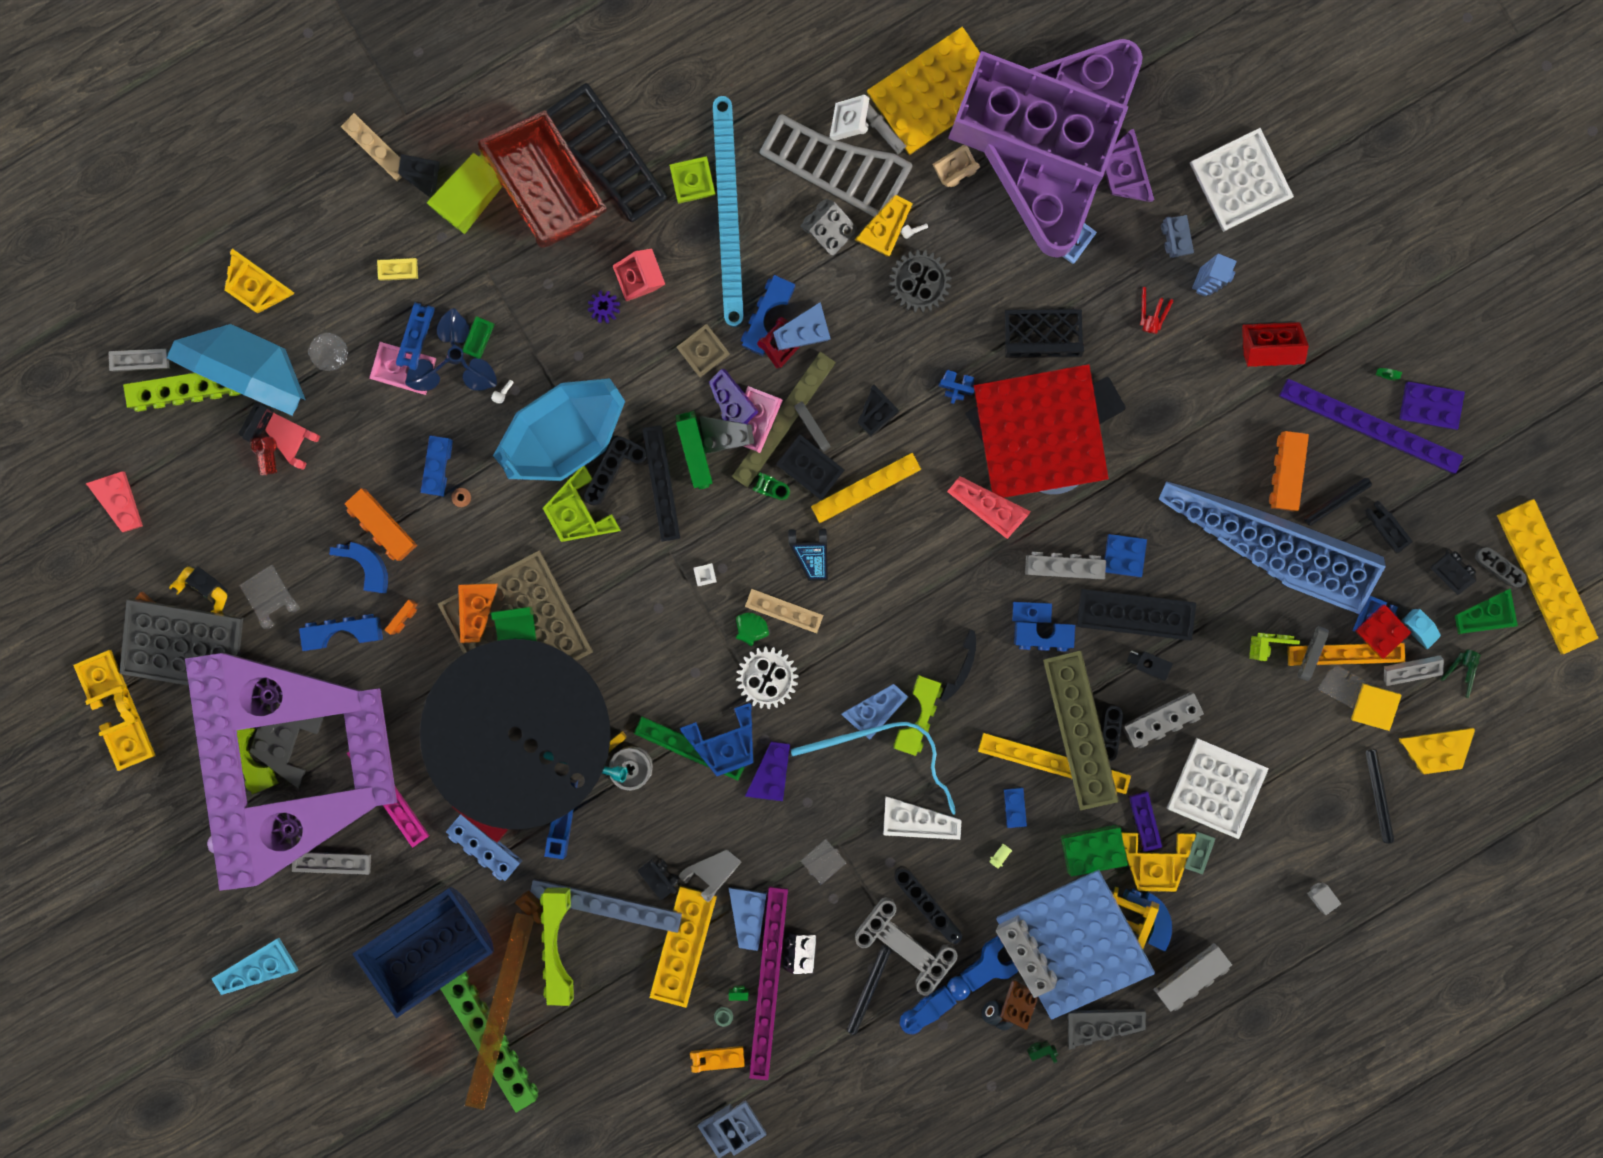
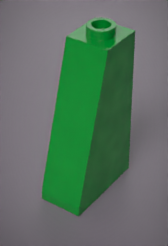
[676,411,713,489]

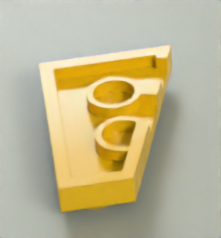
[854,195,913,256]

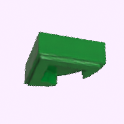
[1376,368,1402,381]

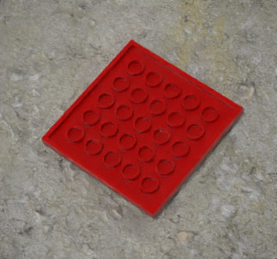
[974,364,1109,498]

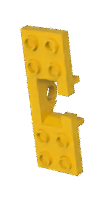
[73,650,156,771]

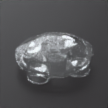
[308,332,348,371]

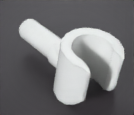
[900,224,928,239]
[491,380,514,404]

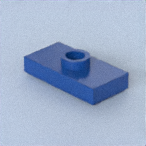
[1012,602,1052,623]

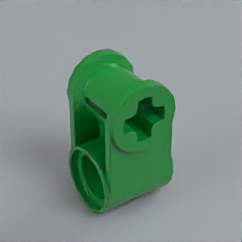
[752,472,791,501]

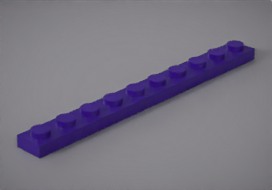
[1279,379,1464,474]

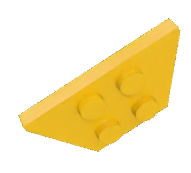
[225,249,295,313]
[1399,728,1475,774]

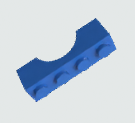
[741,275,795,357]
[299,614,383,651]
[544,779,578,859]

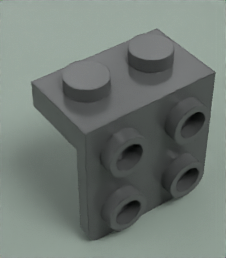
[800,198,857,255]

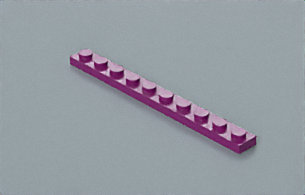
[749,886,788,1080]

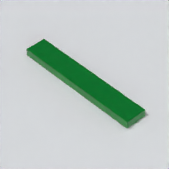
[634,716,744,781]

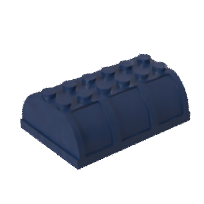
[352,887,494,1018]

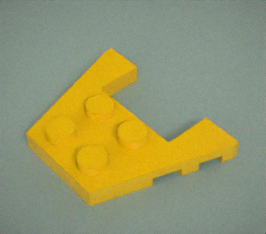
[1121,832,1196,892]

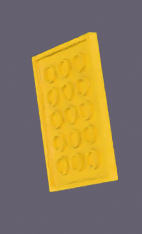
[867,26,980,155]

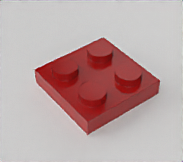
[1355,605,1412,659]

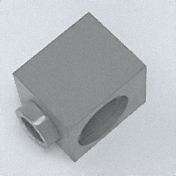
[1307,882,1341,915]

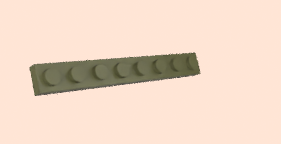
[732,352,836,488]

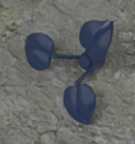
[405,308,497,391]

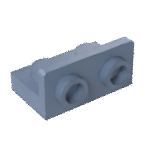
[1161,215,1194,258]

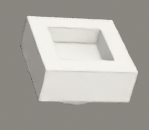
[694,564,717,586]

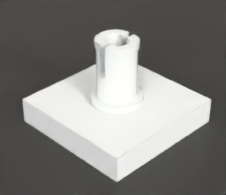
[830,95,870,141]

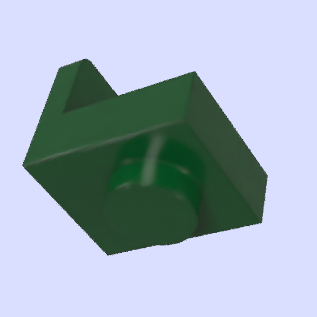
[1027,1040,1058,1064]

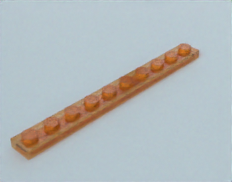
[465,912,534,1110]

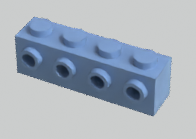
[1192,254,1236,296]
[446,814,523,881]

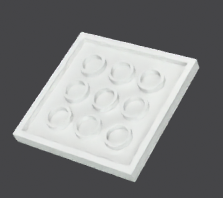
[1190,128,1294,232]
[1167,738,1269,839]

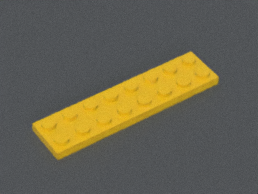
[1497,499,1598,654]

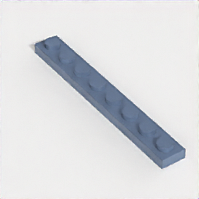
[530,879,682,933]

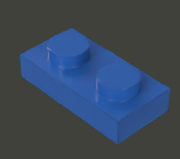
[1003,787,1027,828]

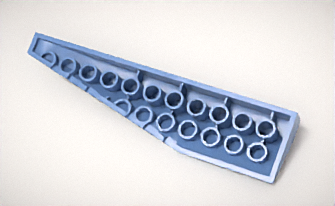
[1159,481,1386,614]

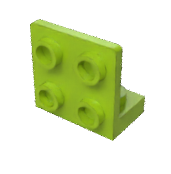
[1249,633,1300,661]

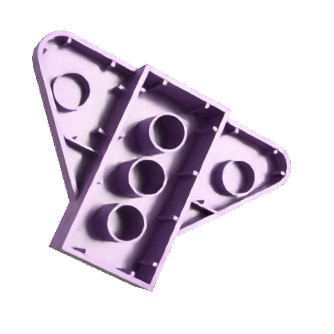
[948,39,1143,257]

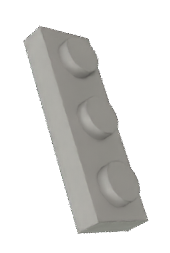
[109,349,170,372]
[1384,655,1444,686]

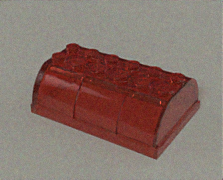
[478,110,607,247]

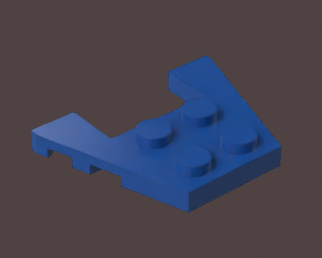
[680,703,753,777]

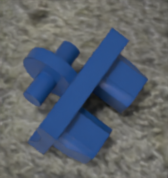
[939,370,974,404]

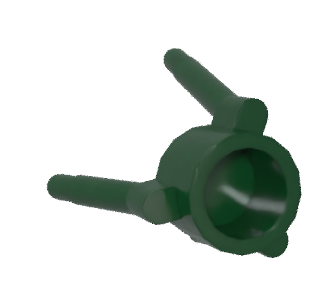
[1441,649,1481,698]

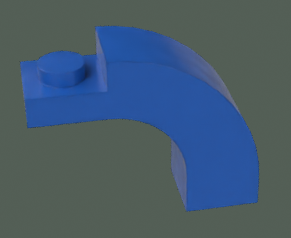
[329,542,388,593]
[1123,888,1172,951]

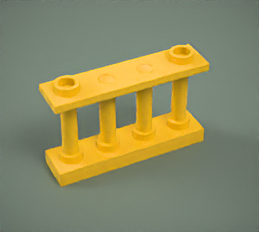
[1111,887,1159,949]

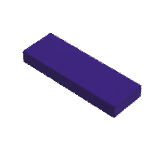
[1128,791,1162,852]

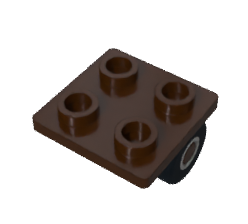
[982,981,1038,1030]

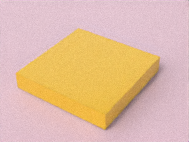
[1351,683,1402,731]

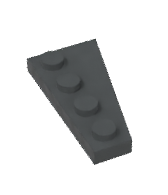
[1068,1009,1146,1050]

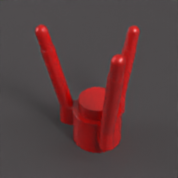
[1140,287,1174,334]

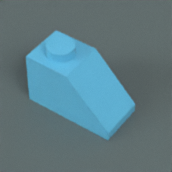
[1401,609,1441,649]

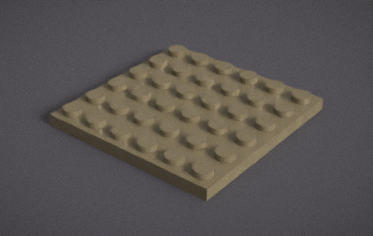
[438,550,593,661]

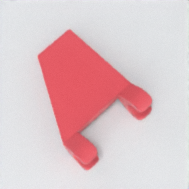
[265,413,320,470]

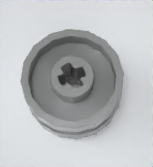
[609,746,653,791]

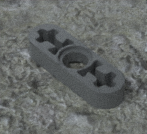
[794,401,831,452]
[1475,547,1527,587]
[1298,626,1329,682]

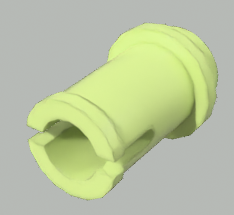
[989,844,1012,869]

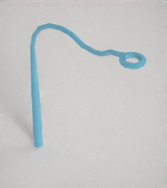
[791,722,955,815]

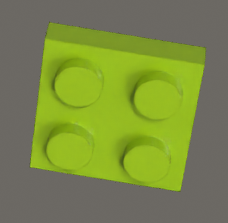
[670,156,715,204]

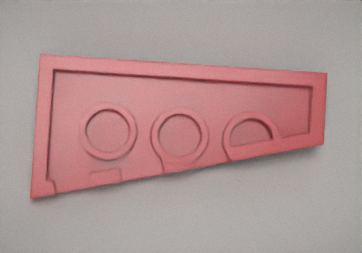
[947,476,1031,539]

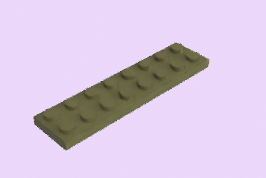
[1043,651,1119,810]

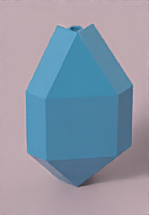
[166,324,306,416]
[493,378,625,481]

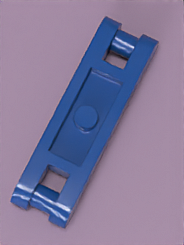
[396,302,435,370]

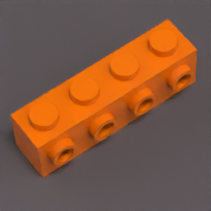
[1269,431,1309,511]
[345,488,418,561]

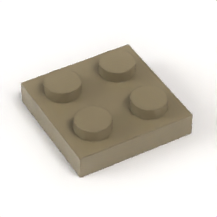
[676,324,730,378]

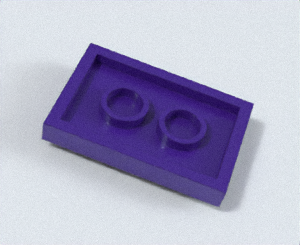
[1399,382,1465,430]

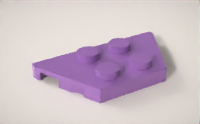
[1105,129,1154,202]

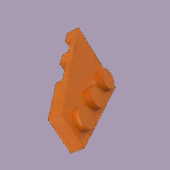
[458,584,498,643]

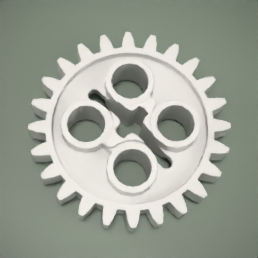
[736,647,798,709]

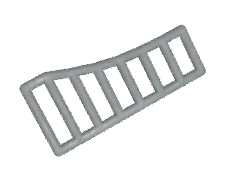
[760,114,912,217]

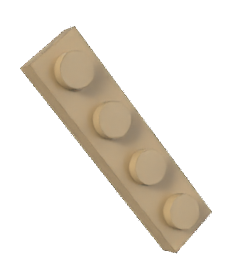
[341,113,401,182]
[745,589,824,633]

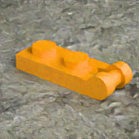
[690,1046,745,1073]

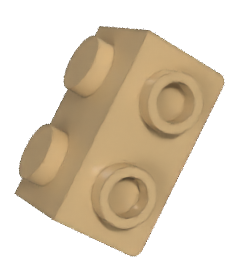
[932,145,980,187]

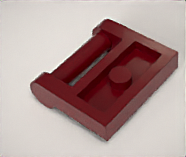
[757,317,800,368]

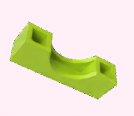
[893,675,943,756]
[236,727,279,795]

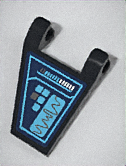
[788,529,828,581]

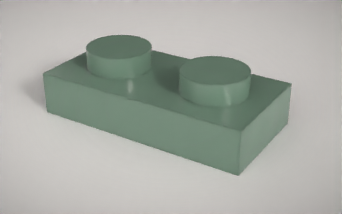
[1184,831,1216,874]

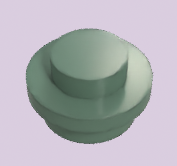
[714,1007,733,1027]

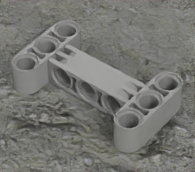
[855,897,957,995]

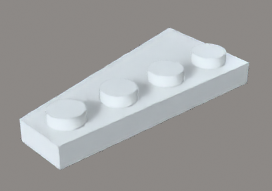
[883,796,961,840]

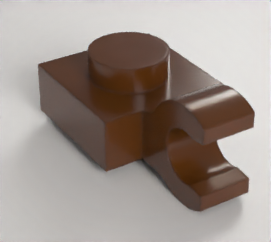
[514,890,543,925]

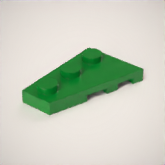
[1455,588,1518,634]

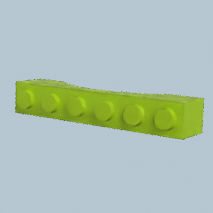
[540,887,574,1006]

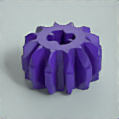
[588,291,620,323]

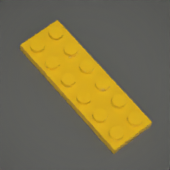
[649,885,717,1008]

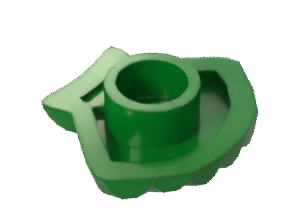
[736,612,769,647]

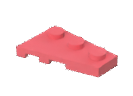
[86,471,143,532]

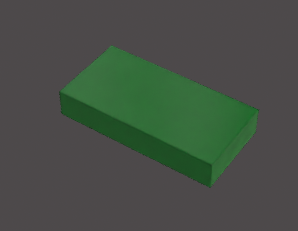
[462,316,495,359]

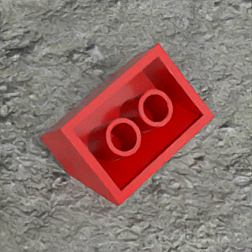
[1242,322,1309,367]

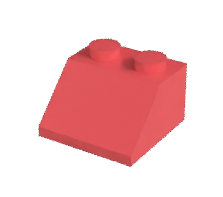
[613,249,665,301]

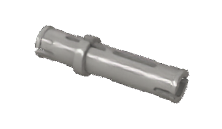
[866,103,907,155]

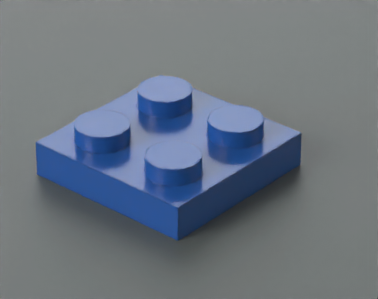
[1104,534,1147,577]

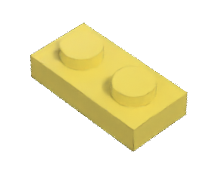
[377,258,418,281]

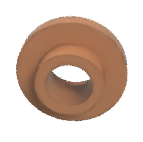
[452,488,471,507]

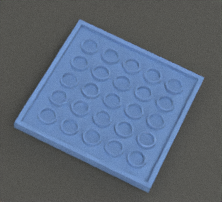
[996,869,1155,1020]

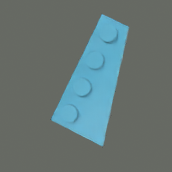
[212,938,299,995]

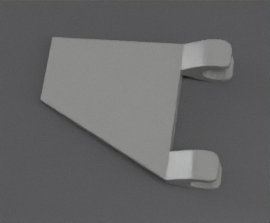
[679,850,742,902]

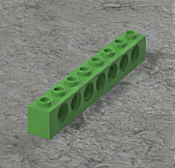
[440,971,538,1112]

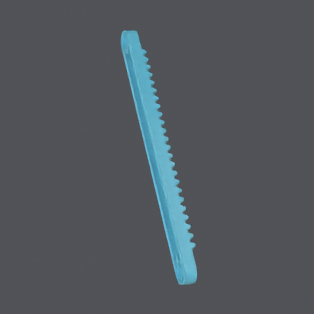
[713,96,744,327]

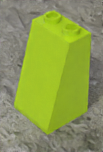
[427,153,507,235]

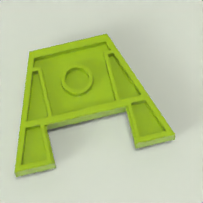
[543,465,621,542]

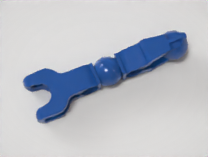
[900,935,1018,1035]

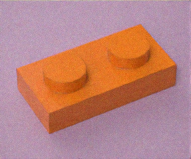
[385,600,418,635]

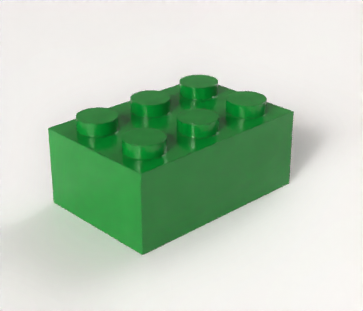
[1060,825,1128,877]

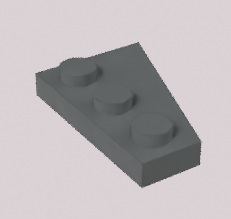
[700,416,754,454]

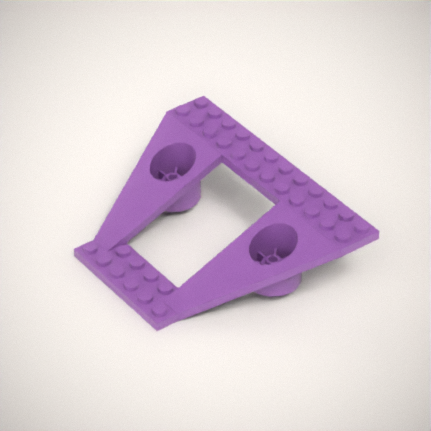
[185,653,397,891]

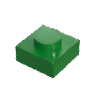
[729,986,749,1001]

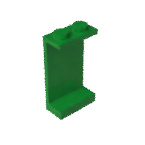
[491,607,537,641]

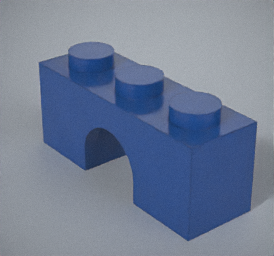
[420,436,453,497]
[1014,622,1075,651]

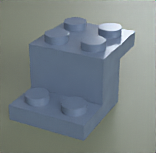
[698,1100,767,1158]

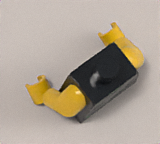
[169,566,228,614]

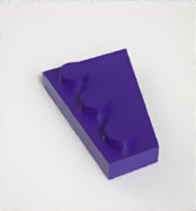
[745,741,790,801]

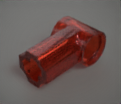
[251,436,277,475]

